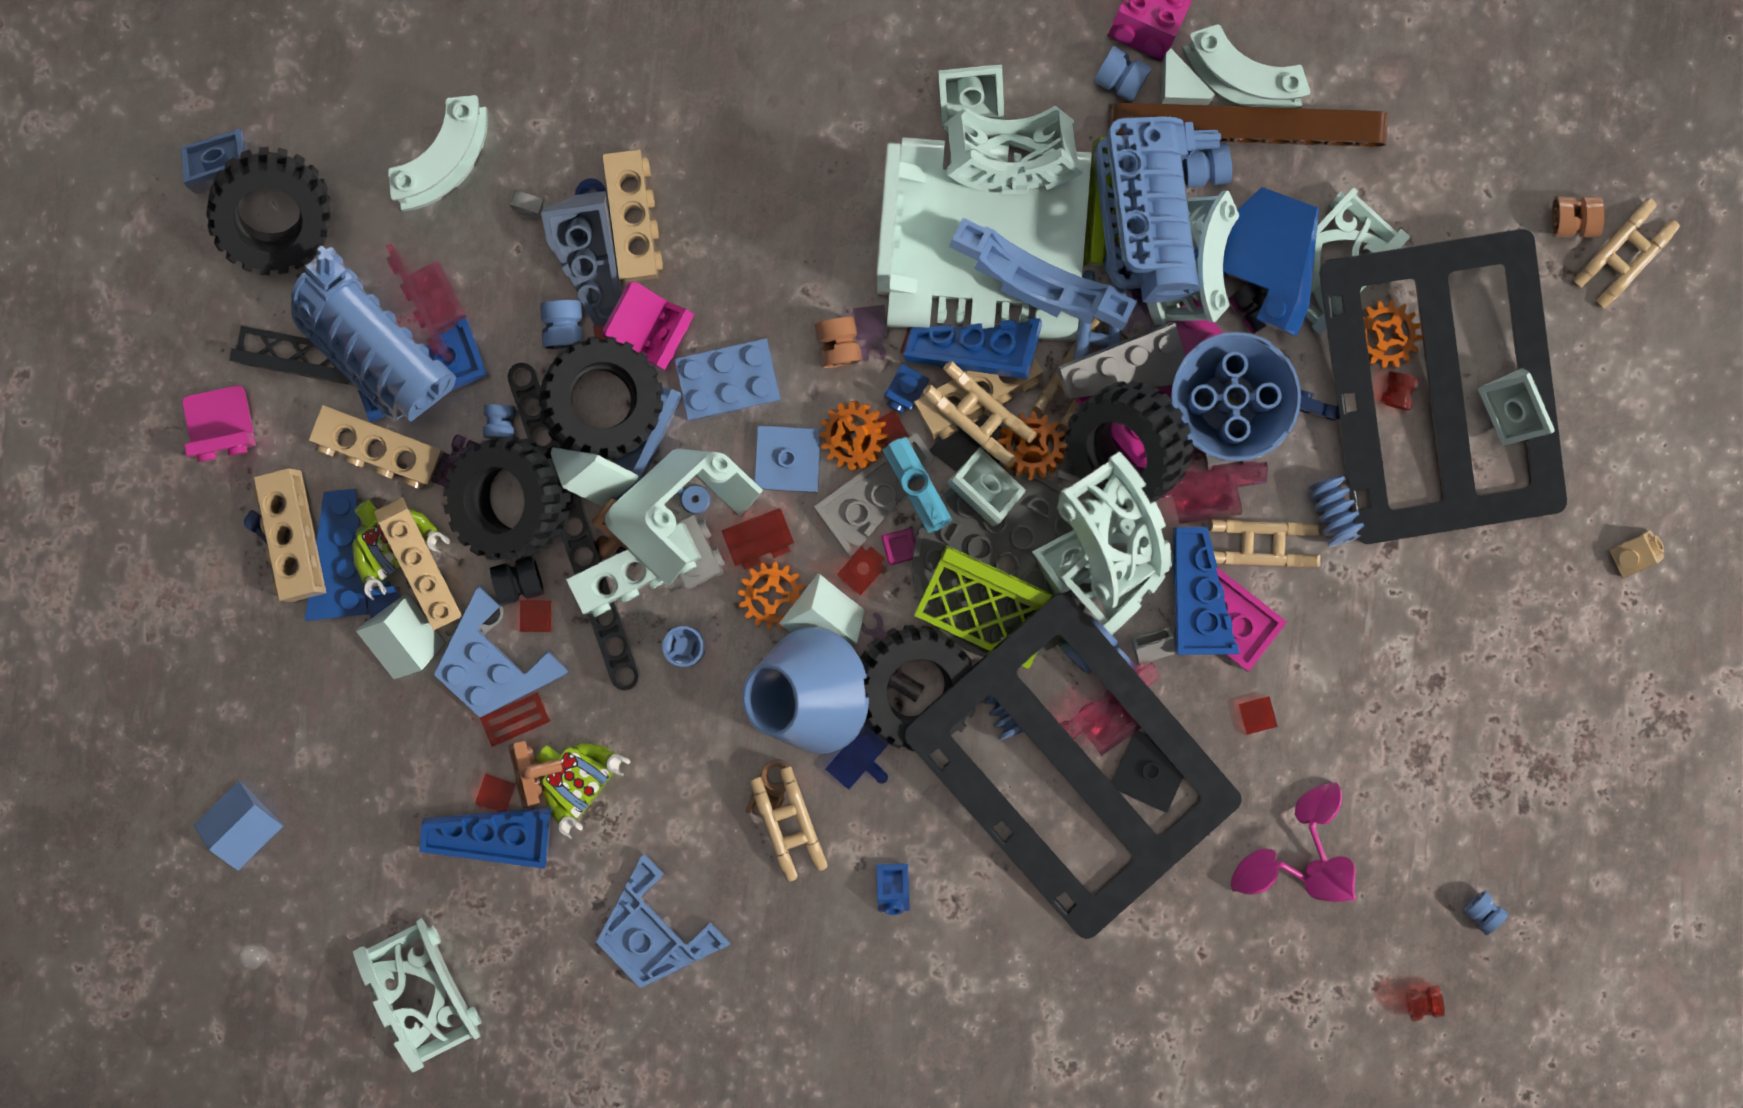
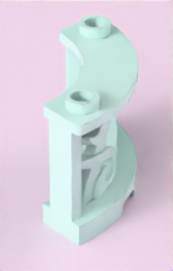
[1182,24,1311,108]
[388,95,488,212]
[944,106,1083,195]
[1305,187,1410,335]
[1147,191,1239,325]
[1057,452,1171,609]
[1058,505,1174,635]
[352,918,481,1073]

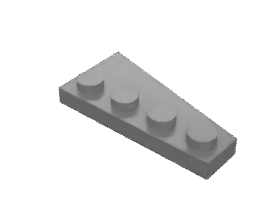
[1056,322,1186,398]
[814,433,935,558]

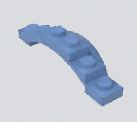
[949,218,1137,331]

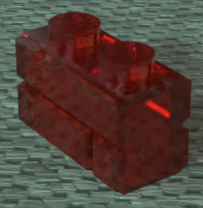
[721,508,795,570]

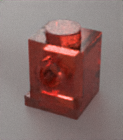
[837,546,885,596]

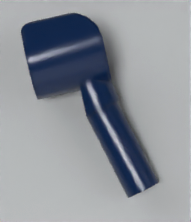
[244,510,268,545]

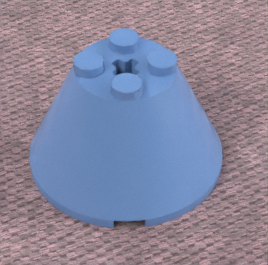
[1171,332,1301,461]

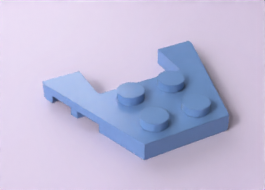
[434,585,568,717]
[596,854,730,988]

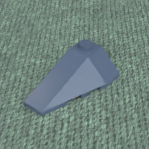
[541,191,622,326]

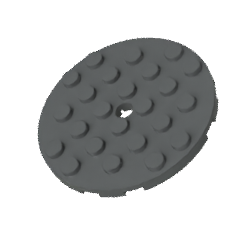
[912,470,1096,657]

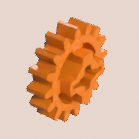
[1363,300,1422,369]
[819,401,888,470]
[998,411,1067,480]
[738,561,806,630]

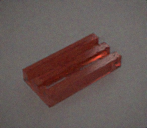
[480,692,551,747]

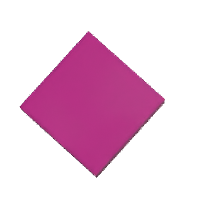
[881,528,915,566]

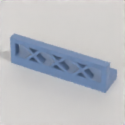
[615,387,682,501]

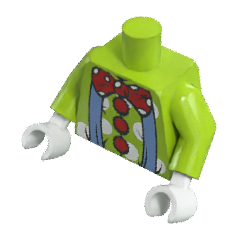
[352,499,450,600]
[535,743,630,839]

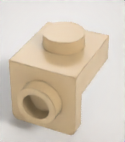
[1609,530,1664,578]

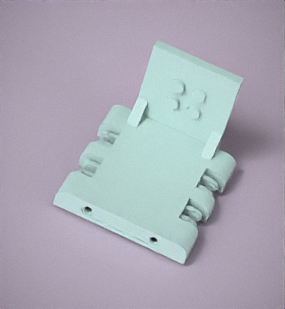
[877,137,1091,342]

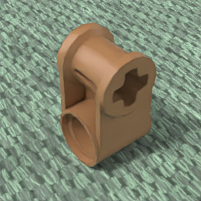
[745,760,789,815]

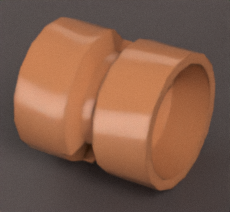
[1551,196,1604,238]
[814,317,862,368]

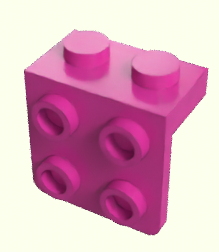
[1107,0,1192,60]
[602,281,695,370]
[182,385,257,463]

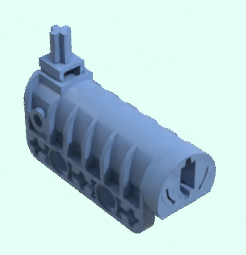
[1094,117,1221,303]
[291,246,456,422]

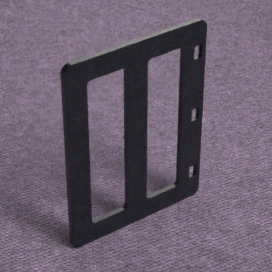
[1319,229,1567,544]
[904,593,1242,939]

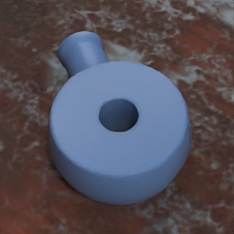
[677,484,711,514]

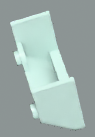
[605,448,763,586]

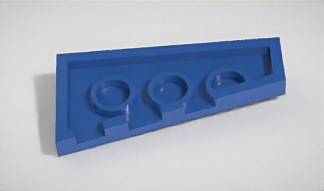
[358,317,488,422]
[903,318,1042,379]
[305,489,369,621]
[1173,527,1240,655]
[419,807,552,869]

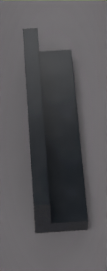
[229,326,355,386]

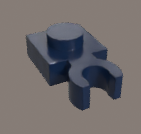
[1299,390,1339,421]

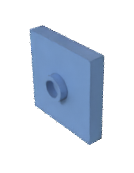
[755,426,821,493]

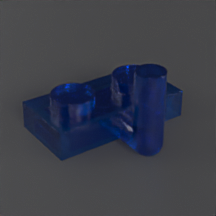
[825,723,889,790]

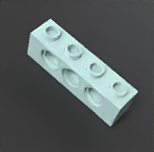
[567,523,702,617]

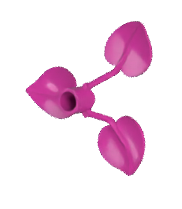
[1231,782,1356,902]

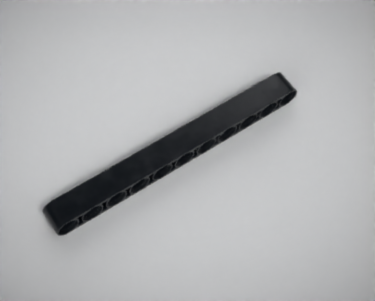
[507,362,641,691]

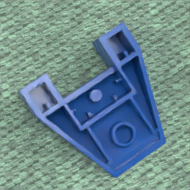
[1191,187,1319,337]

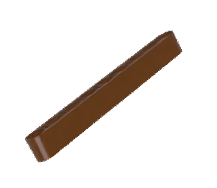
[1107,103,1388,147]

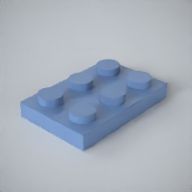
[675,338,781,421]

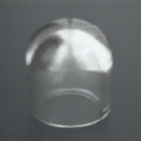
[237,943,267,970]

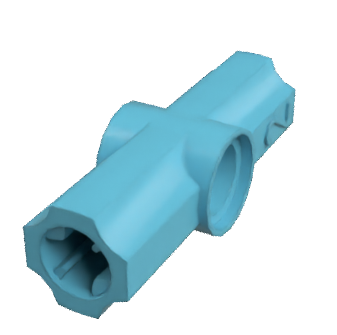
[883,437,952,533]

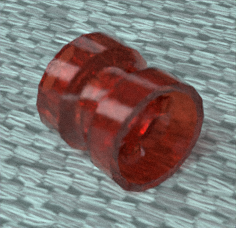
[1380,371,1419,411]
[1406,985,1445,1021]

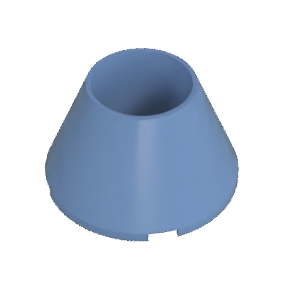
[742,627,869,754]

